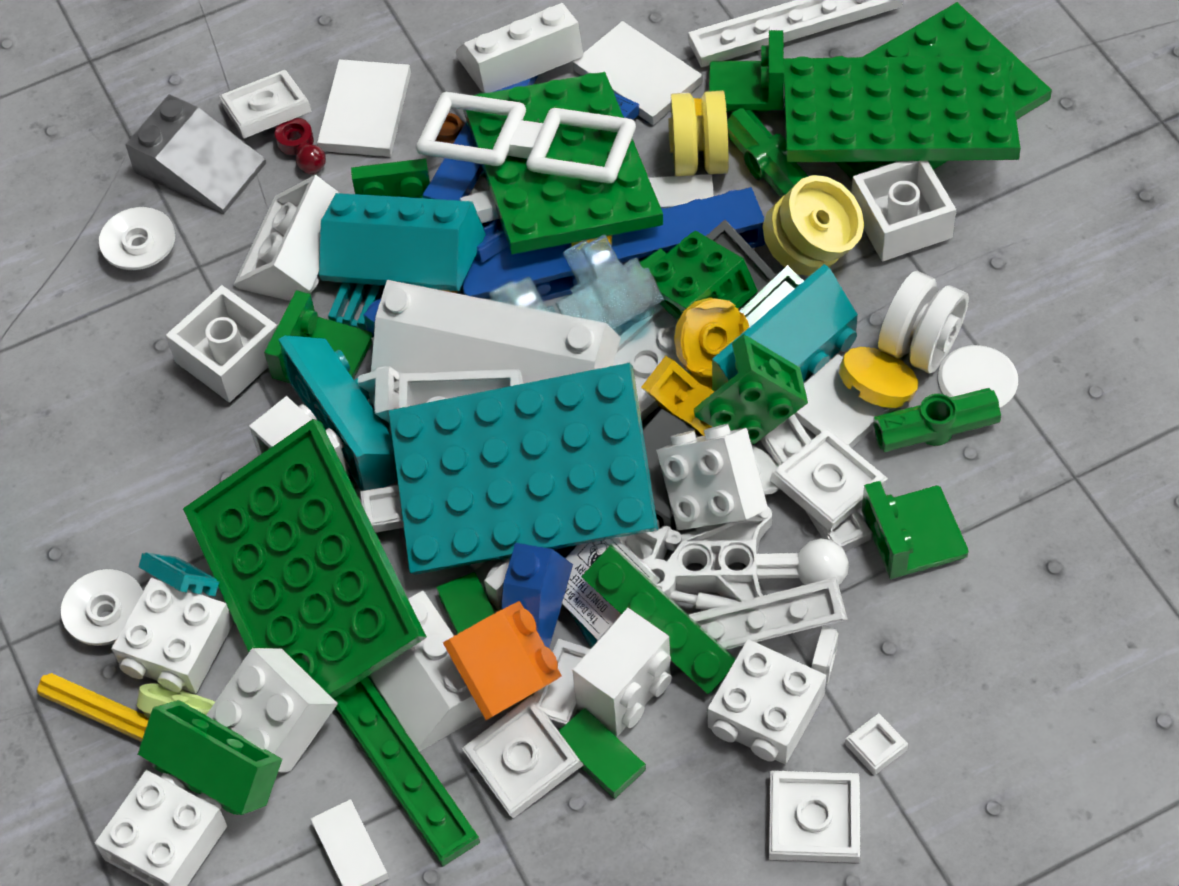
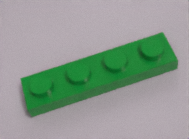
[581,544,736,694]

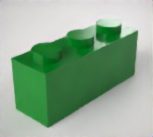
[137,700,282,815]

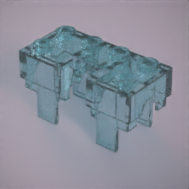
[489,235,664,334]

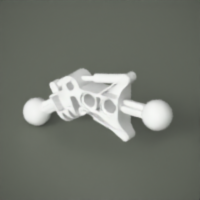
[619,507,849,610]

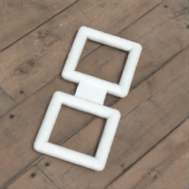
[416,92,636,183]

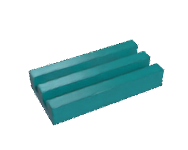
[328,282,385,330]
[138,552,219,596]

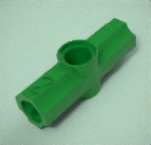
[727,108,809,198]
[873,388,1001,452]

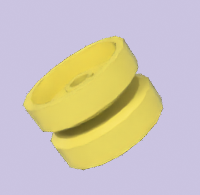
[668,90,729,177]
[763,175,864,276]

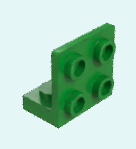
[709,30,784,112]
[351,158,430,198]
[639,231,758,314]
[264,290,373,384]
[694,334,808,445]
[861,481,969,580]

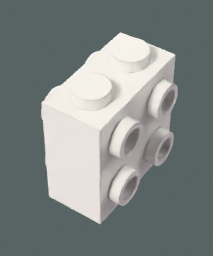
[656,424,768,530]
[111,578,234,694]
[708,639,826,765]
[95,770,227,886]

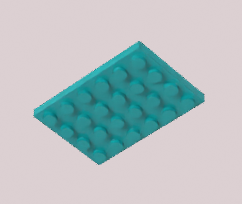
[389,363,658,575]

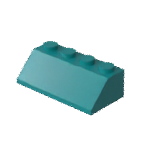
[319,193,486,291]
[712,264,858,391]
[278,335,398,491]

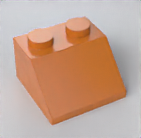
[443,601,562,720]

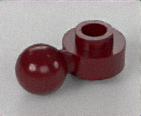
[275,118,326,174]

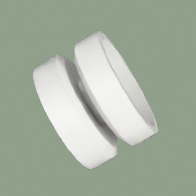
[878,271,969,374]

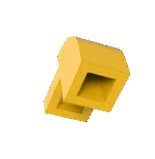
[641,355,715,437]

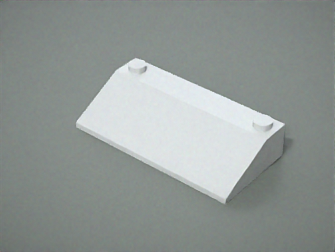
[368,280,621,406]

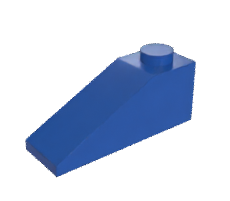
[502,543,573,648]

